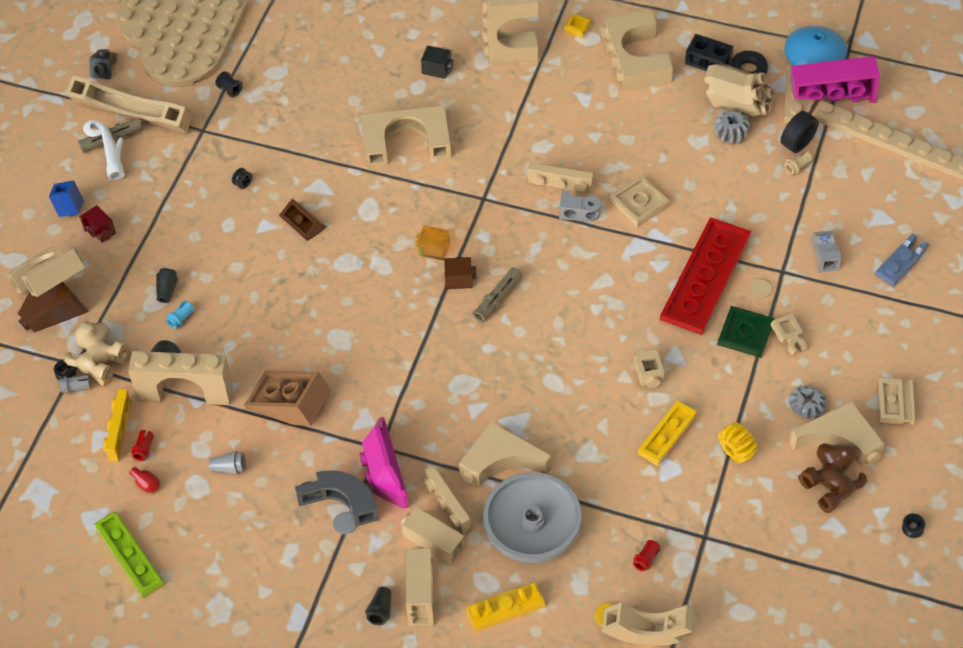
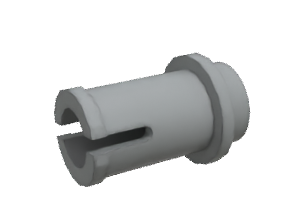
[59,374,90,394]

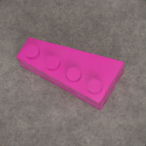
[790,56,880,103]

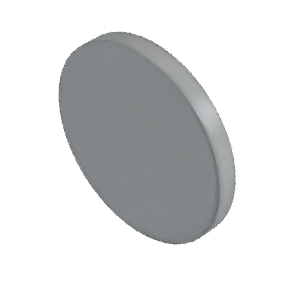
[333,512,357,535]

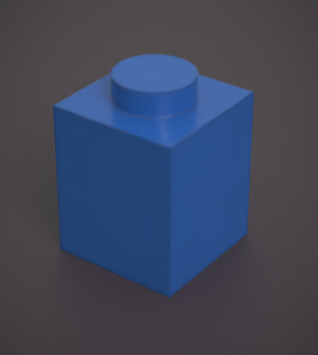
[49,180,84,217]

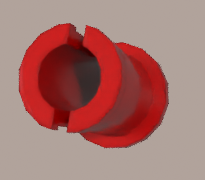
[131,430,154,461]
[633,540,661,572]

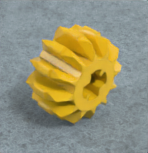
[718,422,758,464]

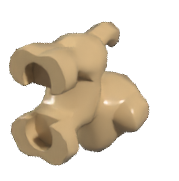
[64,322,130,386]

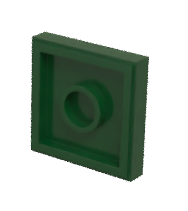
[717,306,775,358]

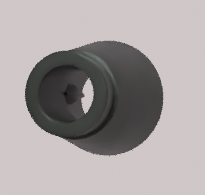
[156,268,178,303]
[365,587,392,625]

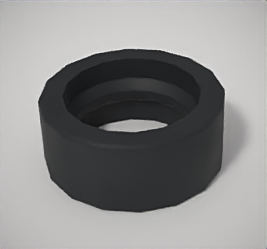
[780,111,819,153]

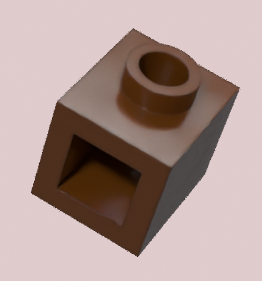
[444,257,476,289]

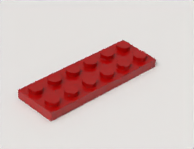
[660,217,751,335]

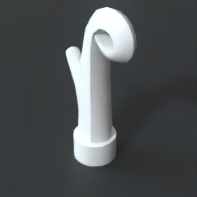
[83,120,125,181]

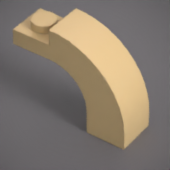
[602,602,694,646]

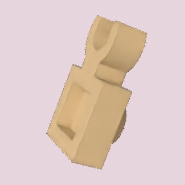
[770,314,807,356]

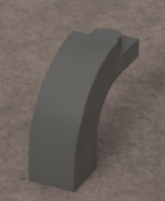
[295,471,379,526]

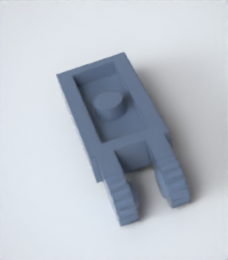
[875,234,929,287]

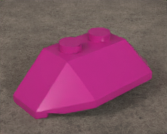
[359,417,409,509]

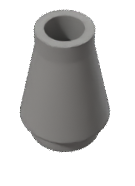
[209,451,246,475]

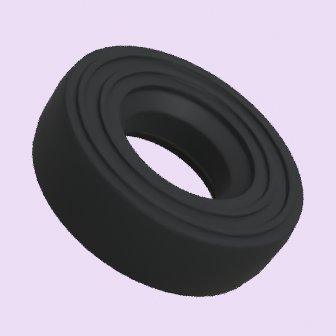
[730,50,768,75]

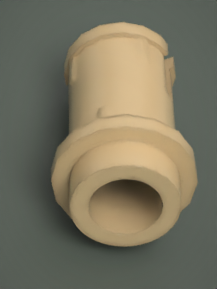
[784,150,813,175]

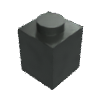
[421,45,454,79]

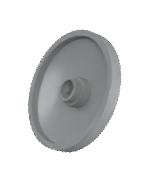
[483,472,582,563]

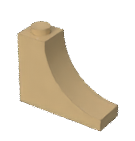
[789,402,885,466]
[459,422,551,487]

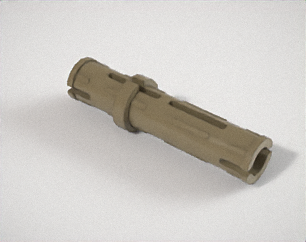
[78,117,142,153]
[472,267,522,322]

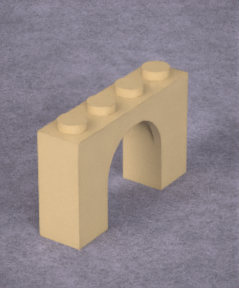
[482,0,538,65]
[601,9,673,90]
[361,105,451,167]
[6,246,85,297]
[128,351,233,405]

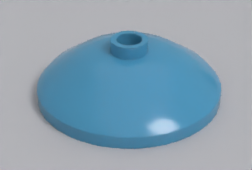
[784,25,847,66]

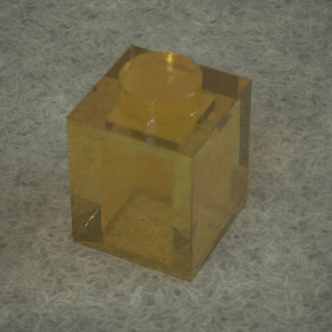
[415,225,450,261]

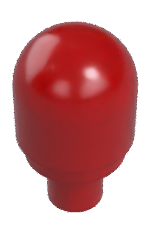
[129,467,160,493]

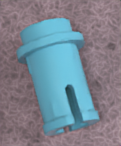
[166,301,195,329]

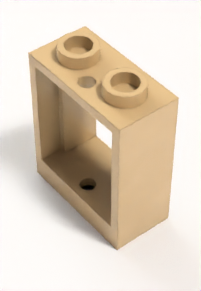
[406,547,434,626]

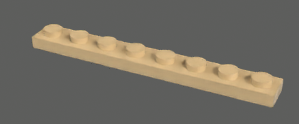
[812,100,963,180]

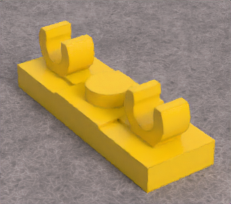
[466,582,545,632]

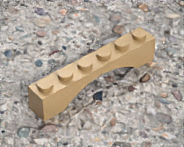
[66,75,194,134]

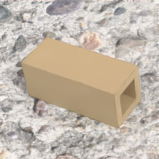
[401,507,465,566]

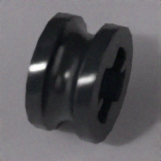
[231,167,253,189]
[54,360,76,381]
[902,513,925,538]

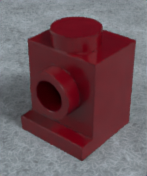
[79,205,116,243]

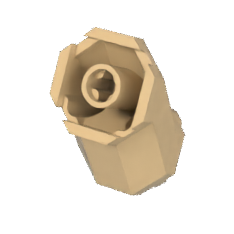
[704,64,776,116]

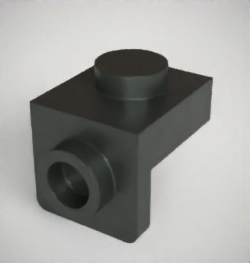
[89,49,117,79]

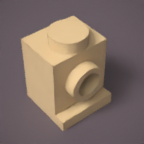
[634,349,664,388]

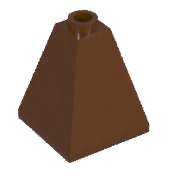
[17,282,88,332]

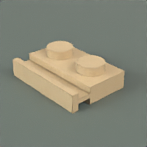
[877,378,915,425]

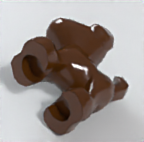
[798,443,867,513]

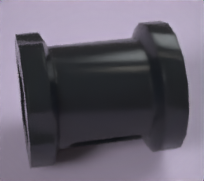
[215,71,243,97]

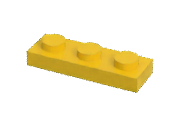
[103,389,131,462]
[638,400,697,466]

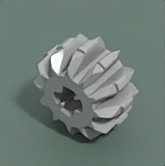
[714,109,750,144]

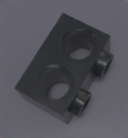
[685,33,734,71]

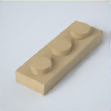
[528,163,593,193]
[424,465,471,535]

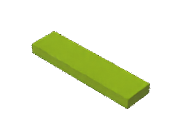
[94,511,165,598]

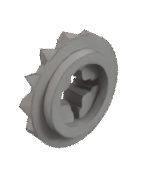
[789,384,827,418]

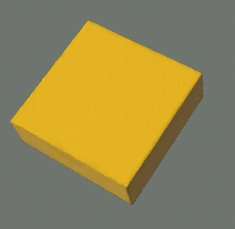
[564,14,591,38]

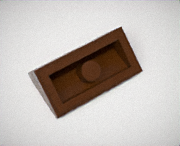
[279,199,326,241]

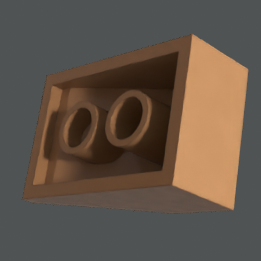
[244,371,332,426]

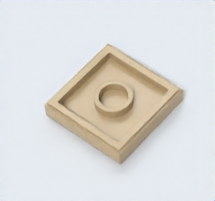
[609,175,671,227]

